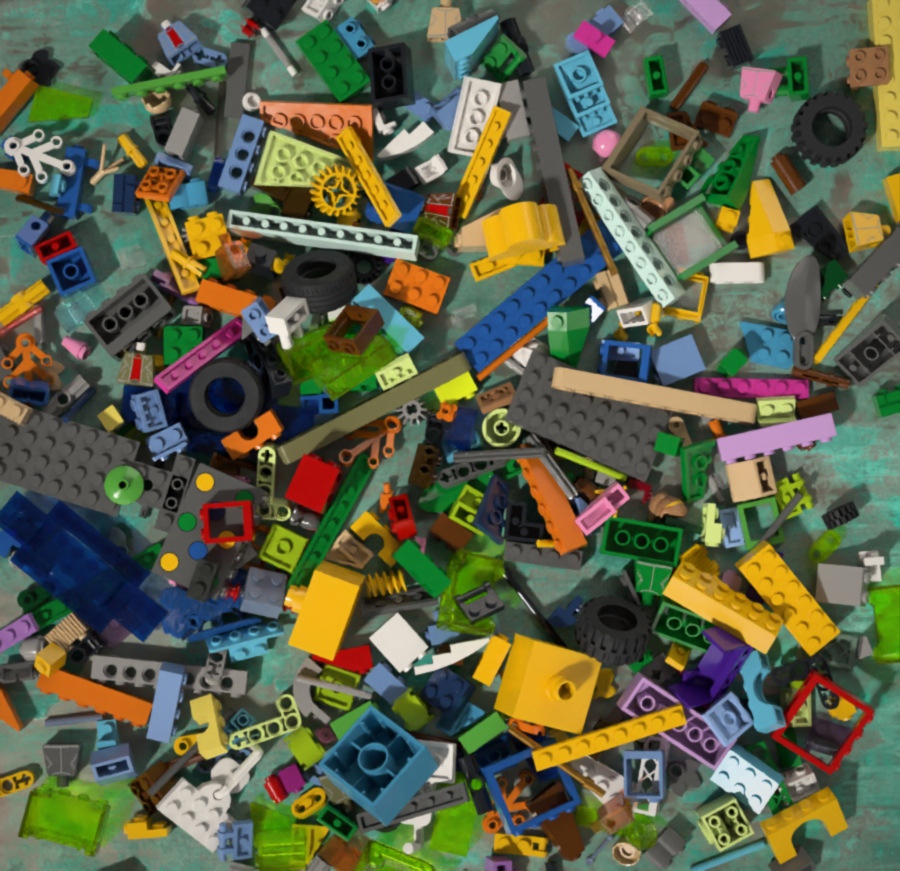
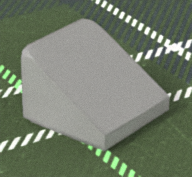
[856,635,874,659]

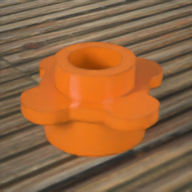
[436,402,458,422]

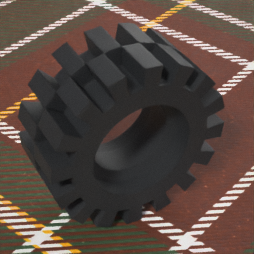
[349,252,381,284]
[821,501,860,530]

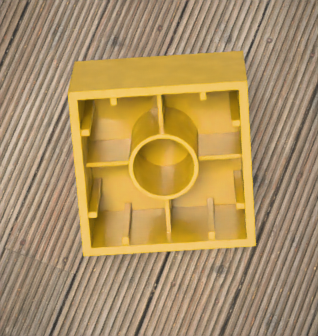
[284,560,367,661]
[494,633,602,735]

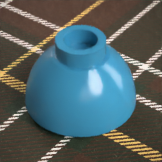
[771,298,787,324]

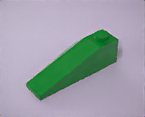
[699,135,760,211]

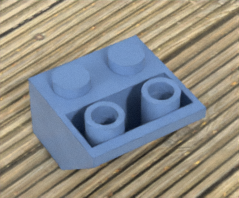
[90,743,139,786]

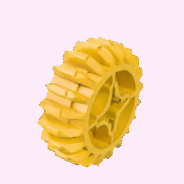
[310,164,361,216]

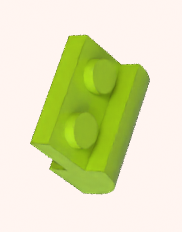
[448,484,484,537]

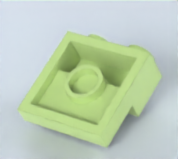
[700,503,725,547]

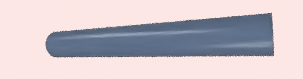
[45,713,104,727]

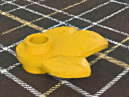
[592,668,616,699]

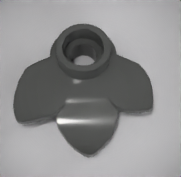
[666,759,701,797]

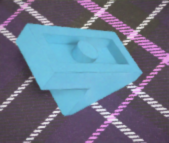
[96,719,120,750]

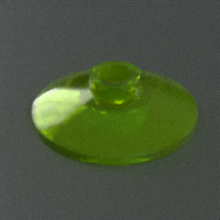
[623,813,658,850]

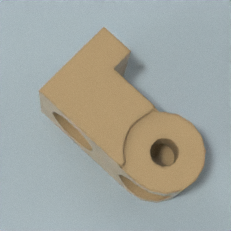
[667,416,692,446]

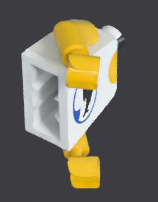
[613,296,664,341]

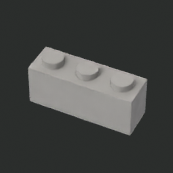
[498,79,530,143]

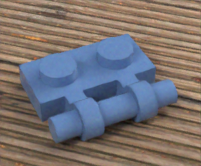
[217,819,253,861]

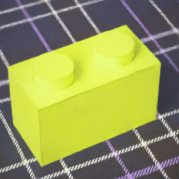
[434,372,478,405]

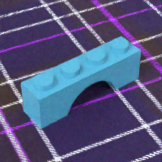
[740,650,786,734]

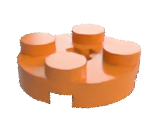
[507,717,547,736]

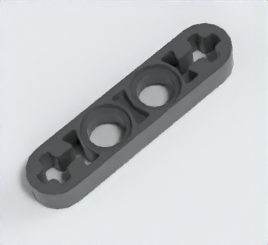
[437,448,509,489]

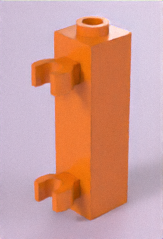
[0,68,39,134]

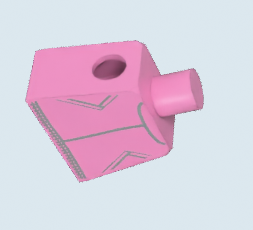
[740,67,783,113]

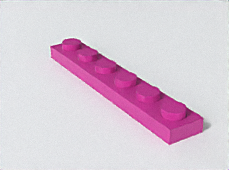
[154,317,242,394]
[693,378,809,400]

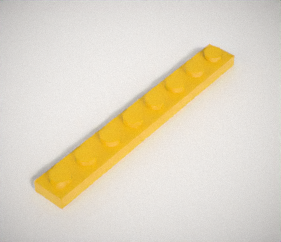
[531,704,687,771]

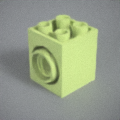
[695,792,754,852]

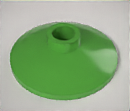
[104,466,144,505]

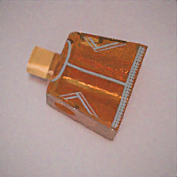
[590,791,635,835]

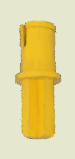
[117,133,148,169]
[170,248,207,278]

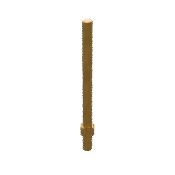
[566,168,618,276]
[507,725,606,798]

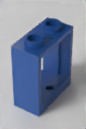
[597,340,653,384]

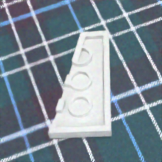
[566,756,637,813]

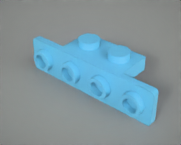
[206,620,285,663]

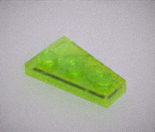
[28,85,94,123]

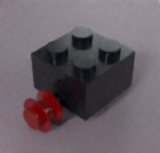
[240,0,297,38]

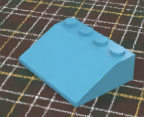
[445,15,499,80]

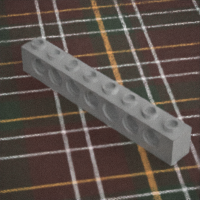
[91,654,249,698]

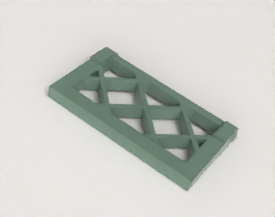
[795,633,858,670]

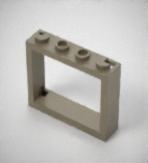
[602,106,703,203]

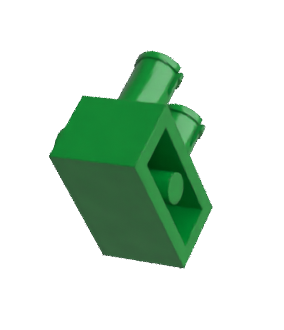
[769,56,810,102]

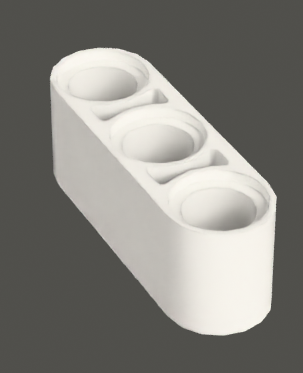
[709,262,765,284]

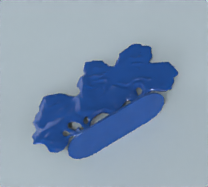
[159,569,262,642]

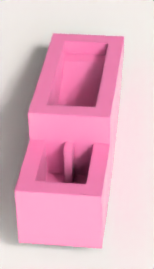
[574,481,630,536]

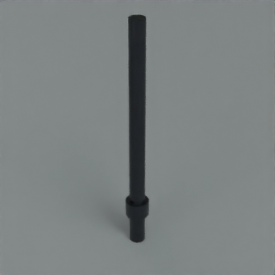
[491,556,567,647]

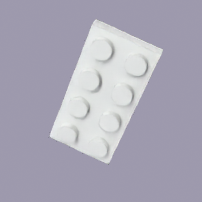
[447,76,502,157]

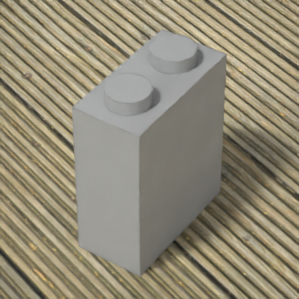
[164,106,205,163]
[815,563,871,607]

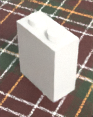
[369,612,429,673]

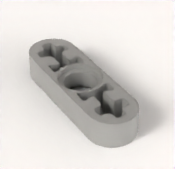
[204,649,228,685]

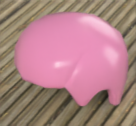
[592,129,621,158]

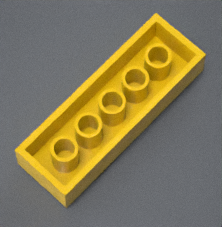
[734,540,841,657]
[662,561,784,654]

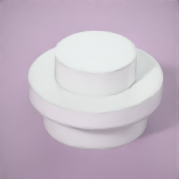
[242,92,261,112]

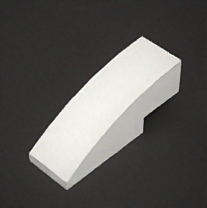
[377,121,434,162]

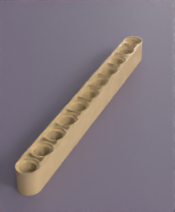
[551,367,757,425]

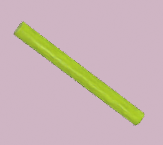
[554,447,627,482]

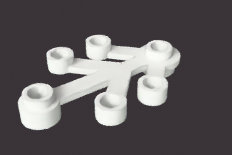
[4,129,76,184]

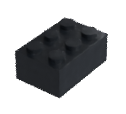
[368,42,415,111]

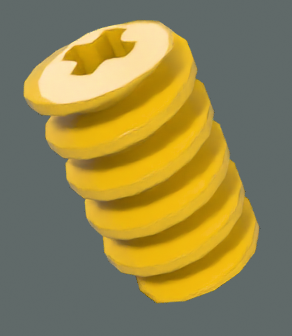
[366,568,407,598]

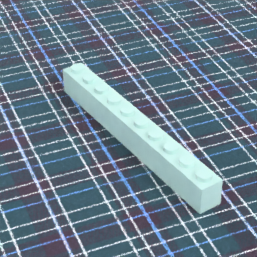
[226,209,420,261]

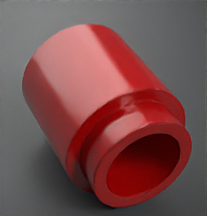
[263,773,289,804]

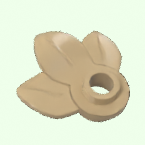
[32,360,65,391]

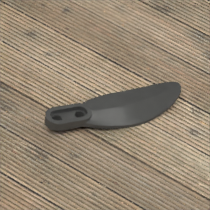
[785,255,821,370]

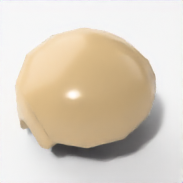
[141,92,172,114]
[612,837,641,866]

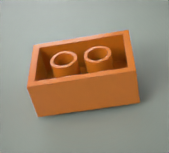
[383,258,451,316]

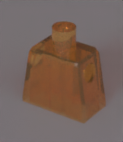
[215,233,252,282]

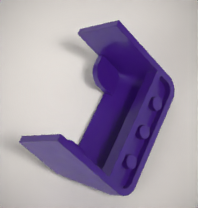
[667,626,754,710]

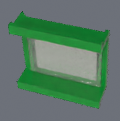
[646,194,739,281]

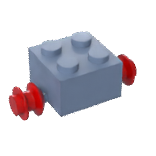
[225,566,294,619]

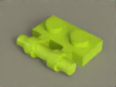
[773,472,814,520]

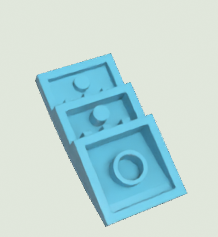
[553,50,618,139]

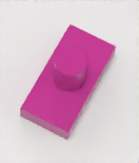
[573,20,616,59]

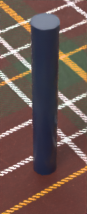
[62,387,97,423]

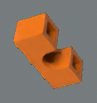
[221,408,284,460]

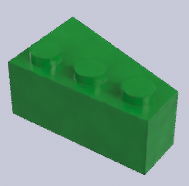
[390,538,452,599]

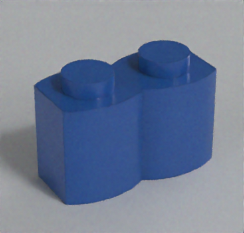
[8,378,50,406]

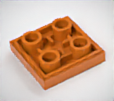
[135,166,186,202]

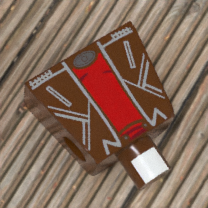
[420,193,463,232]

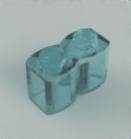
[53,291,98,333]

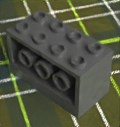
[83,273,179,362]

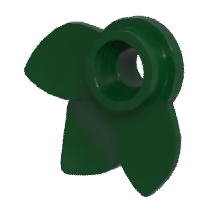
[17,586,53,616]

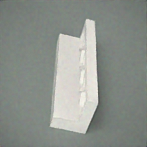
[633,735,671,817]

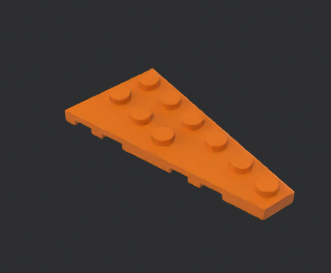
[259,100,374,162]

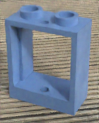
[623,750,666,803]

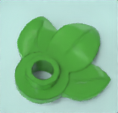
[247,193,283,217]

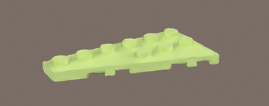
[254,130,364,189]

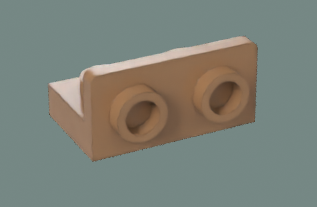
[475,382,515,414]

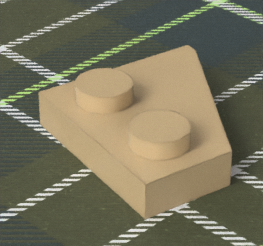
[324,529,375,569]

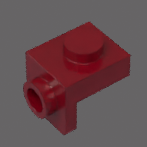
[625,477,653,504]

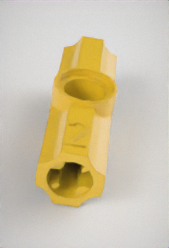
[0,279,51,327]

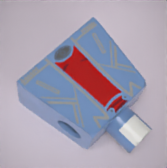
[158,20,203,67]

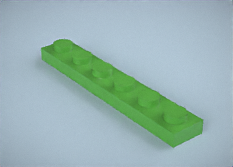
[111,65,227,101]

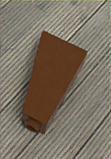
[525,780,585,862]

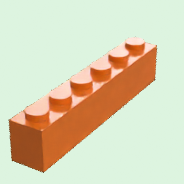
[516,438,587,556]
[36,668,153,728]

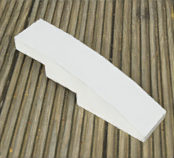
[414,637,489,675]

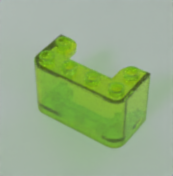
[18,784,111,857]

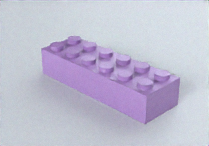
[616,672,737,771]

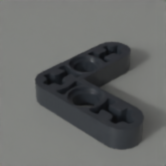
[771,654,840,710]

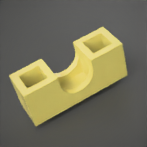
[190,693,229,760]

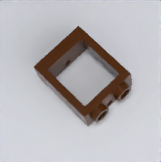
[323,304,385,356]

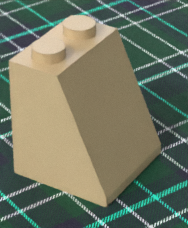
[454,207,504,252]

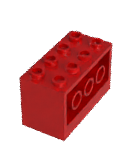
[285,452,344,514]

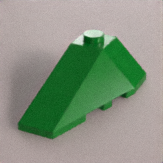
[547,306,590,368]

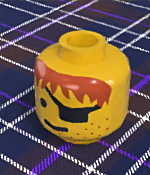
[336,207,362,227]

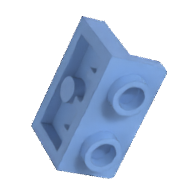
[241,296,277,343]
[130,389,168,433]
[145,422,191,462]

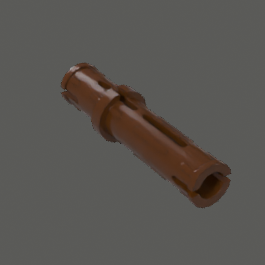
[791,365,850,390]

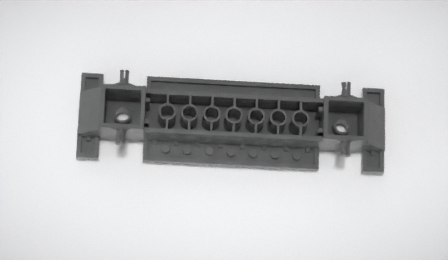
[0,409,197,533]

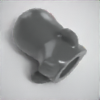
[290,505,322,530]

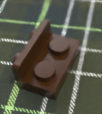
[694,100,739,139]

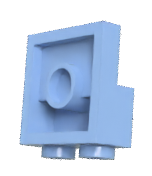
[701,691,753,747]

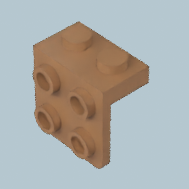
[846,46,890,92]

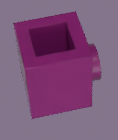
[278,761,307,794]

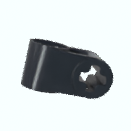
[150,111,173,150]
[425,408,448,446]
[69,630,107,665]

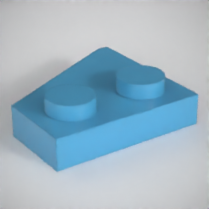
[436,701,487,737]

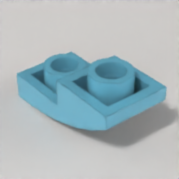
[552,107,579,142]
[49,174,66,199]
[224,708,256,751]

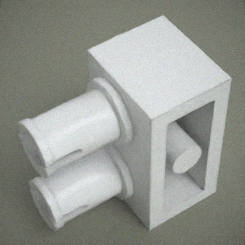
[265,296,310,349]

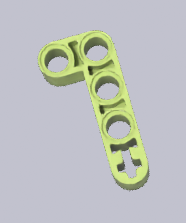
[256,442,293,521]
[227,694,302,750]

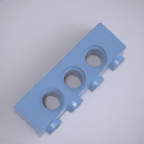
[218,114,268,196]

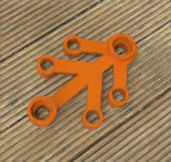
[1,333,54,407]
[339,416,402,469]
[482,769,535,834]

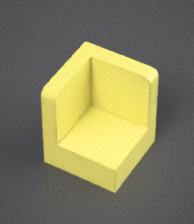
[97,404,124,435]

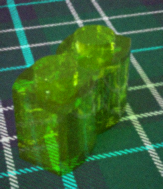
[412,217,453,250]

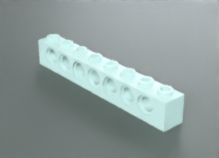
[578,167,687,308]

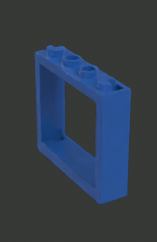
[480,737,581,837]

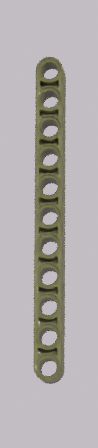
[276,351,472,465]

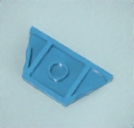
[739,321,804,370]

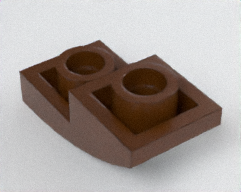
[795,391,839,420]

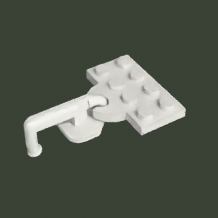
[156,739,264,853]
[401,739,456,854]

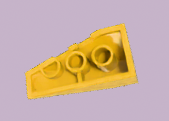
[746,179,795,259]

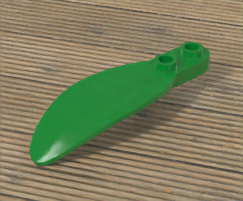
[418,459,523,512]

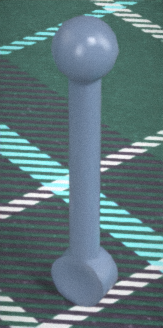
[585,833,615,865]

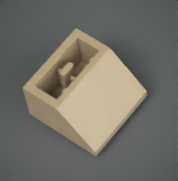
[725,455,777,502]

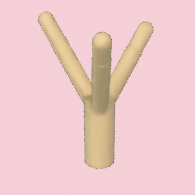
[89,144,124,186]

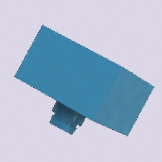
[318,705,439,827]

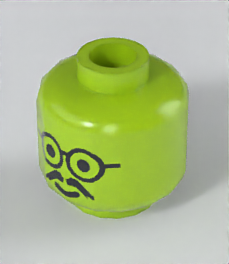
[398,305,424,331]

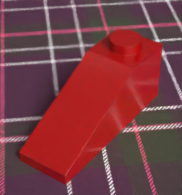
[312,644,374,674]

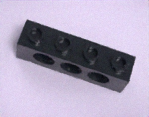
[240,332,293,400]

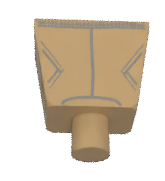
[427,0,461,42]

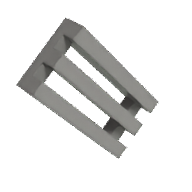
[34,305,46,345]

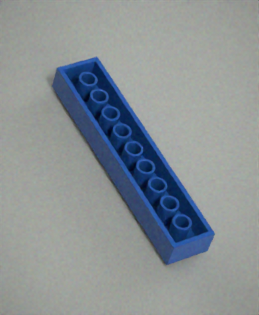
[453,219,623,373]

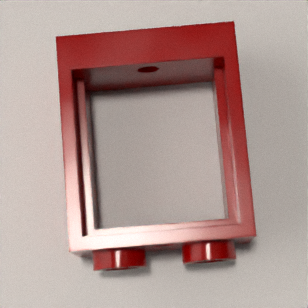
[200,500,255,544]

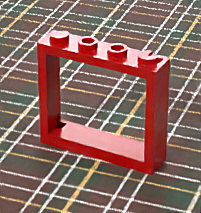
[770,669,875,775]

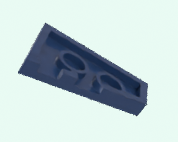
[472,475,509,545]

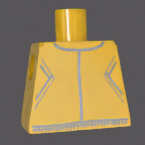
[842,212,891,253]

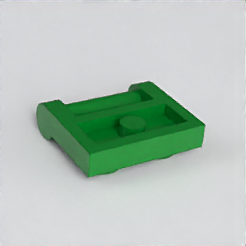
[479,33,527,83]

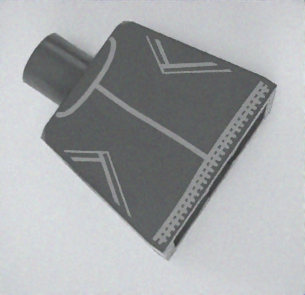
[43,742,83,787]

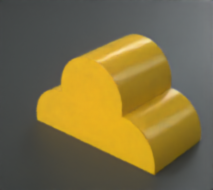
[481,201,566,262]

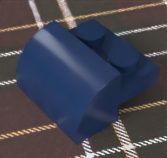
[547,595,583,627]

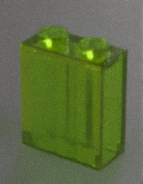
[254,827,307,871]

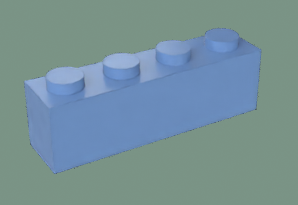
[146,661,188,743]

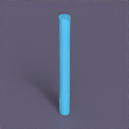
[690,840,765,871]

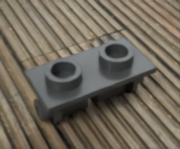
[0,661,40,684]

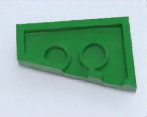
[680,438,716,503]

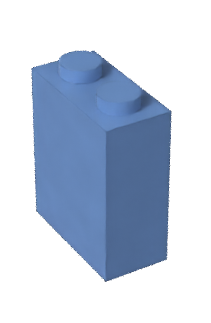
[650,334,706,387]

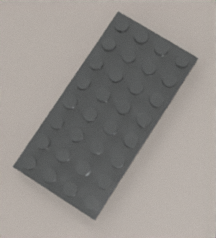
[504,349,673,482]

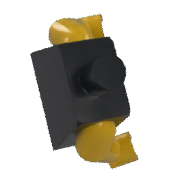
[236,237,296,280]

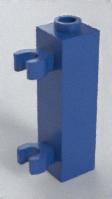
[56,145,100,220]

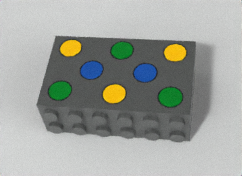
[151,463,270,600]

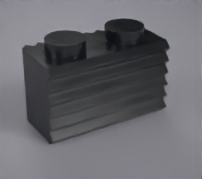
[716,24,754,71]

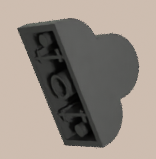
[833,314,900,387]

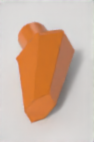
[379,482,395,513]

